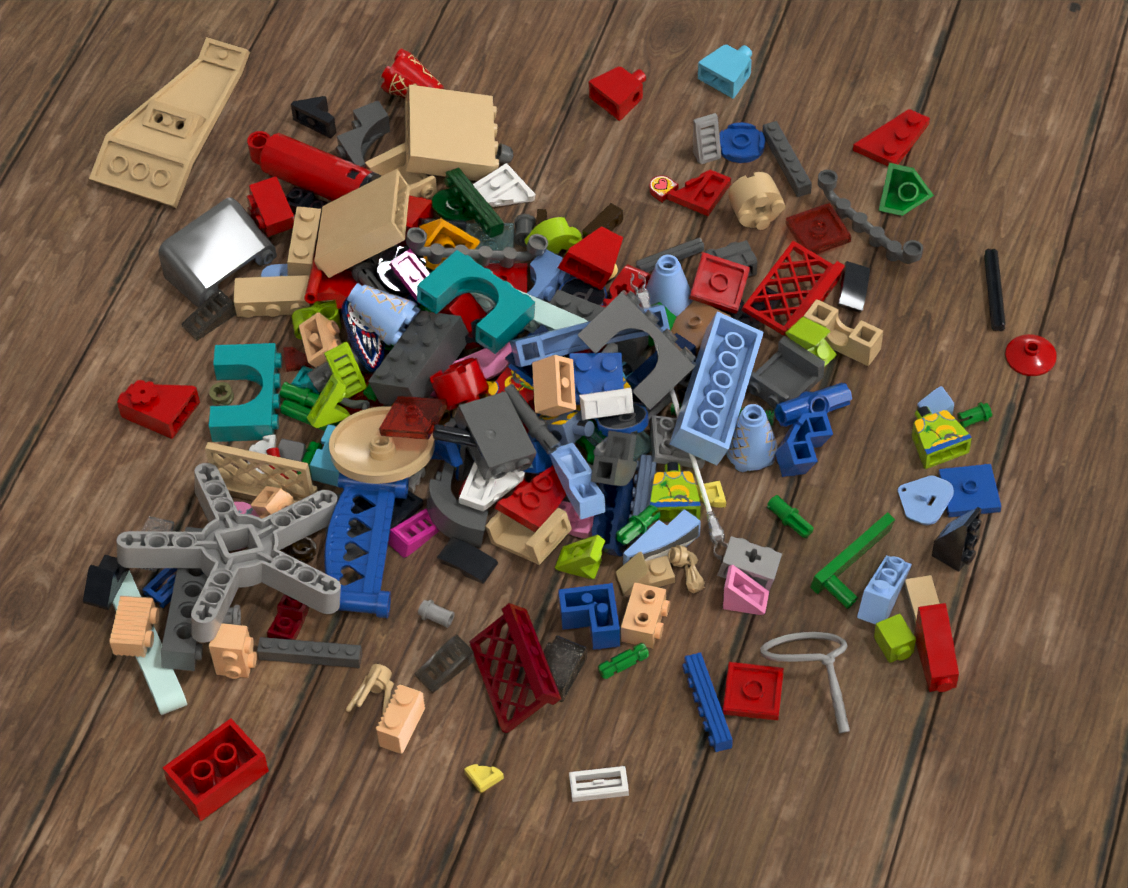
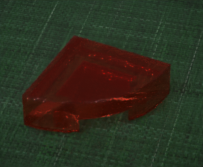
[283,347,312,372]

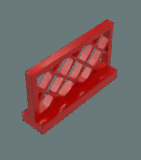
[742,241,845,338]

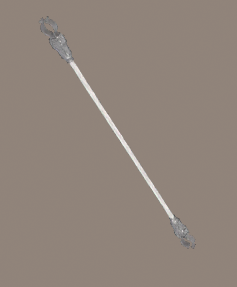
[630,272,728,563]

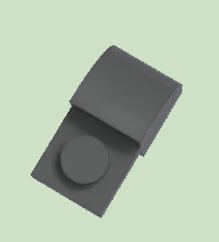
[591,431,637,486]

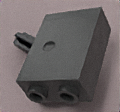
[433,391,537,480]

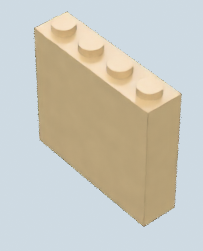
[405,85,499,181]
[314,169,410,278]

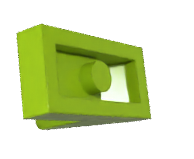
[785,317,837,366]
[307,374,350,428]
[555,535,605,579]

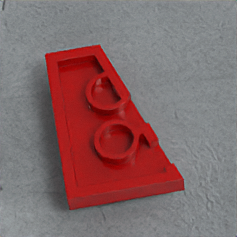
[853,109,930,166]

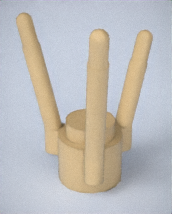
[346,664,394,717]

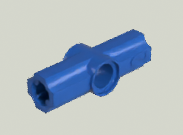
[774,383,852,427]

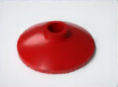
[1005,334,1057,376]

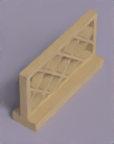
[205,442,318,503]

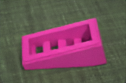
[388,508,440,558]

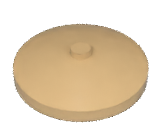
[329,407,435,484]

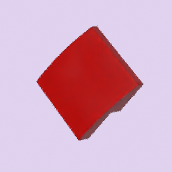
[317,272,363,309]

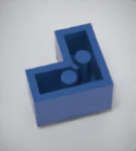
[558,583,620,650]

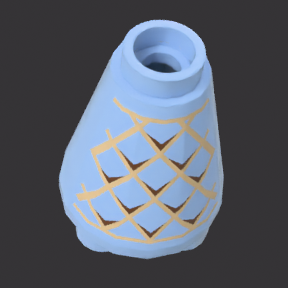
[347,283,420,346]
[726,404,777,472]

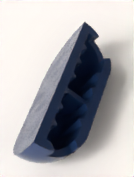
[592,477,634,557]

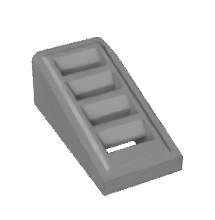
[693,113,721,164]

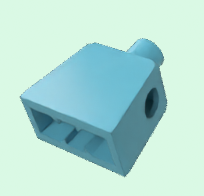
[698,45,752,98]

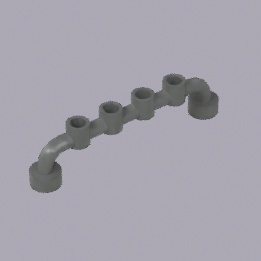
[818,170,923,264]
[405,227,548,268]

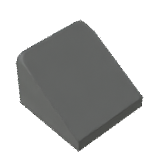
[278,438,307,472]

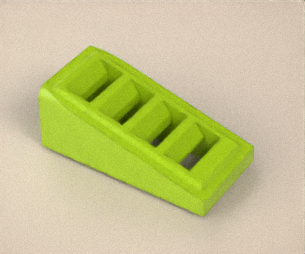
[324,341,367,398]

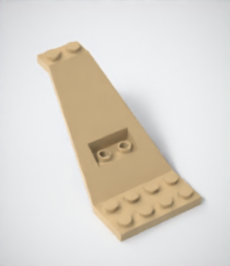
[89,37,250,208]

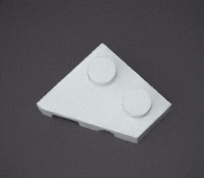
[473,163,536,207]
[459,462,525,512]

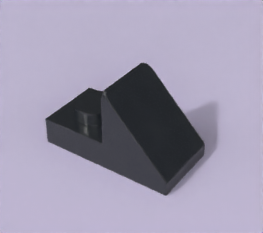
[291,96,336,139]
[83,554,130,610]

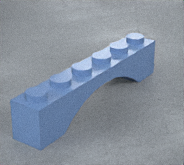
[510,305,670,367]

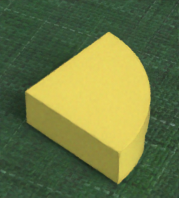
[696,481,726,508]
[464,764,504,793]

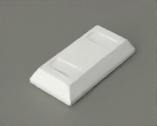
[579,388,634,420]

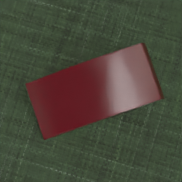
[267,594,310,640]

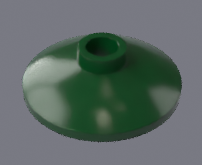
[432,189,474,221]

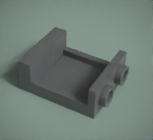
[747,336,825,409]

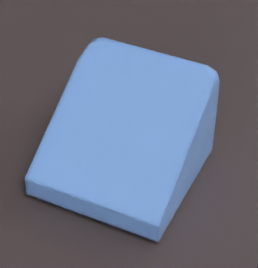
[917,386,954,415]

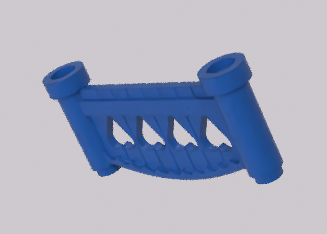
[324,472,409,618]

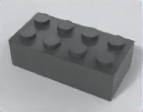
[368,310,469,410]

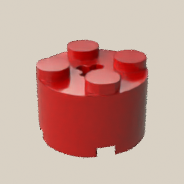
[429,358,489,411]

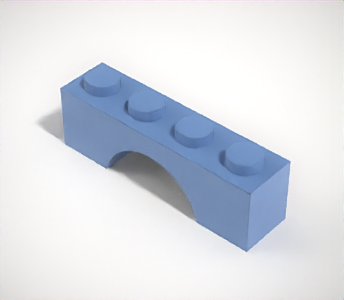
[487,249,570,340]

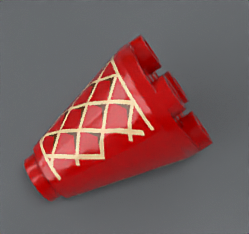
[381,48,444,98]

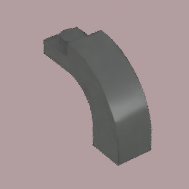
[426,462,488,548]

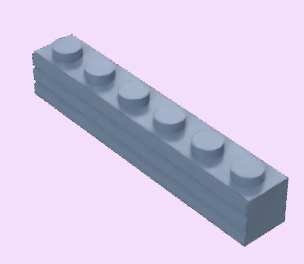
[629,455,657,545]

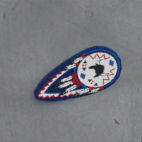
[342,297,385,372]

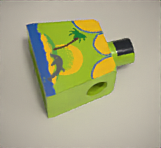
[912,406,972,469]
[650,462,701,522]

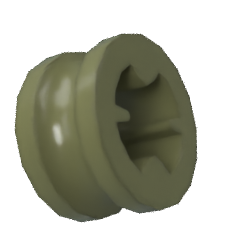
[209,382,234,406]

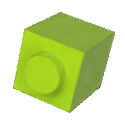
[874,614,916,663]

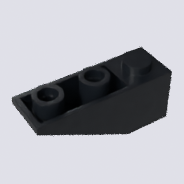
[932,507,982,572]

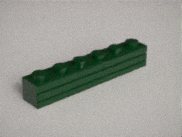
[444,167,504,238]

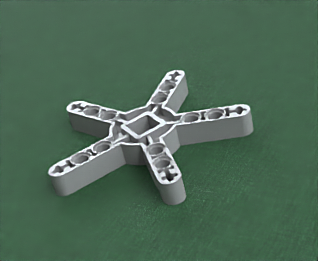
[117,463,341,643]

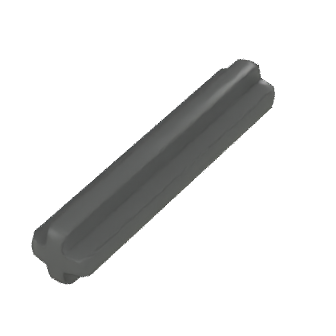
[635,238,704,272]

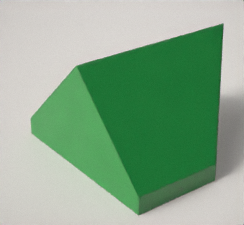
[879,163,934,216]

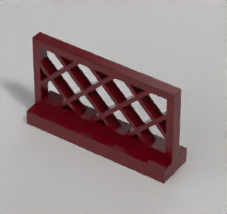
[469,603,561,733]

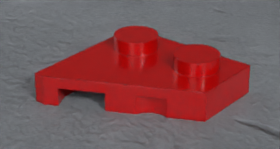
[667,169,731,216]

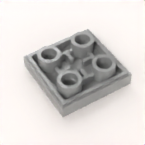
[649,415,705,469]

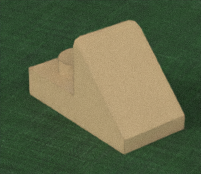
[616,552,675,596]

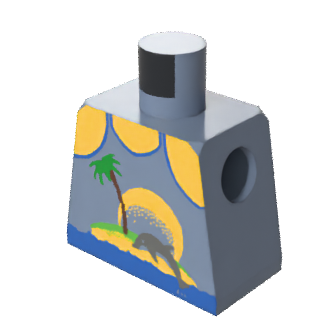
[537,405,594,446]

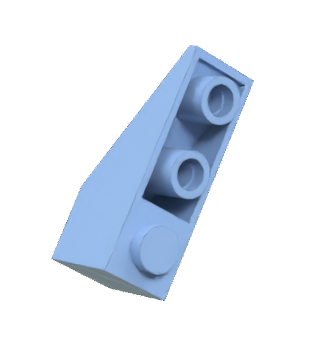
[857,555,912,624]

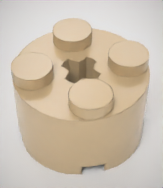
[728,172,786,230]

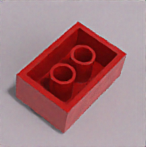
[162,718,269,821]

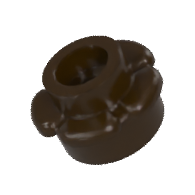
[291,537,317,561]

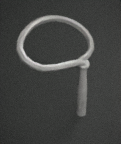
[760,632,850,733]

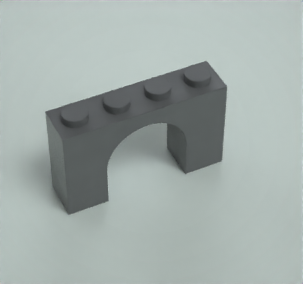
[578,290,696,410]

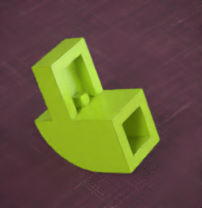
[524,217,582,258]

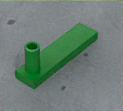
[810,512,895,609]

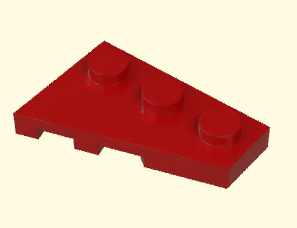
[495,465,566,532]

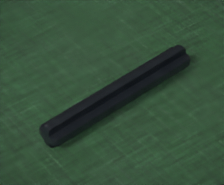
[984,249,1006,331]

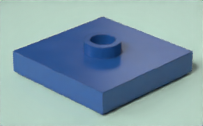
[938,464,1002,517]

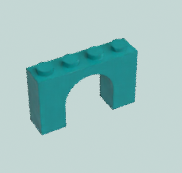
[417,250,535,354]
[209,343,282,442]

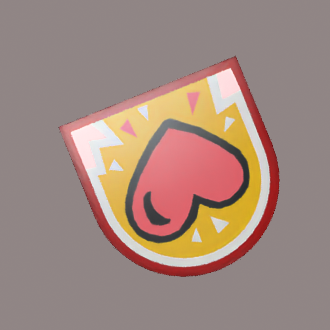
[649,176,679,203]

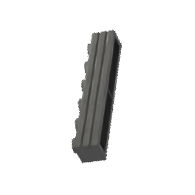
[762,121,812,197]
[257,637,363,668]

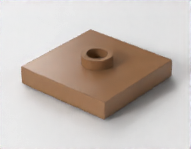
[671,301,731,354]

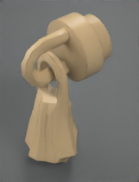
[668,545,705,593]

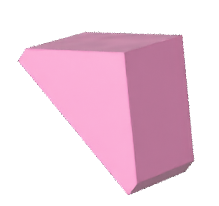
[723,565,769,615]

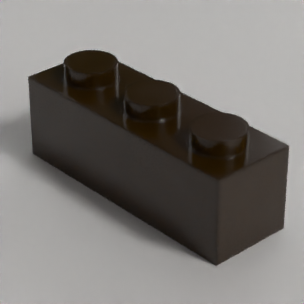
[582,203,623,239]

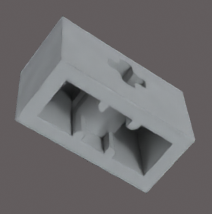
[717,536,782,591]

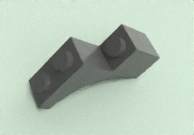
[336,101,390,168]

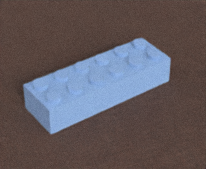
[669,311,764,465]

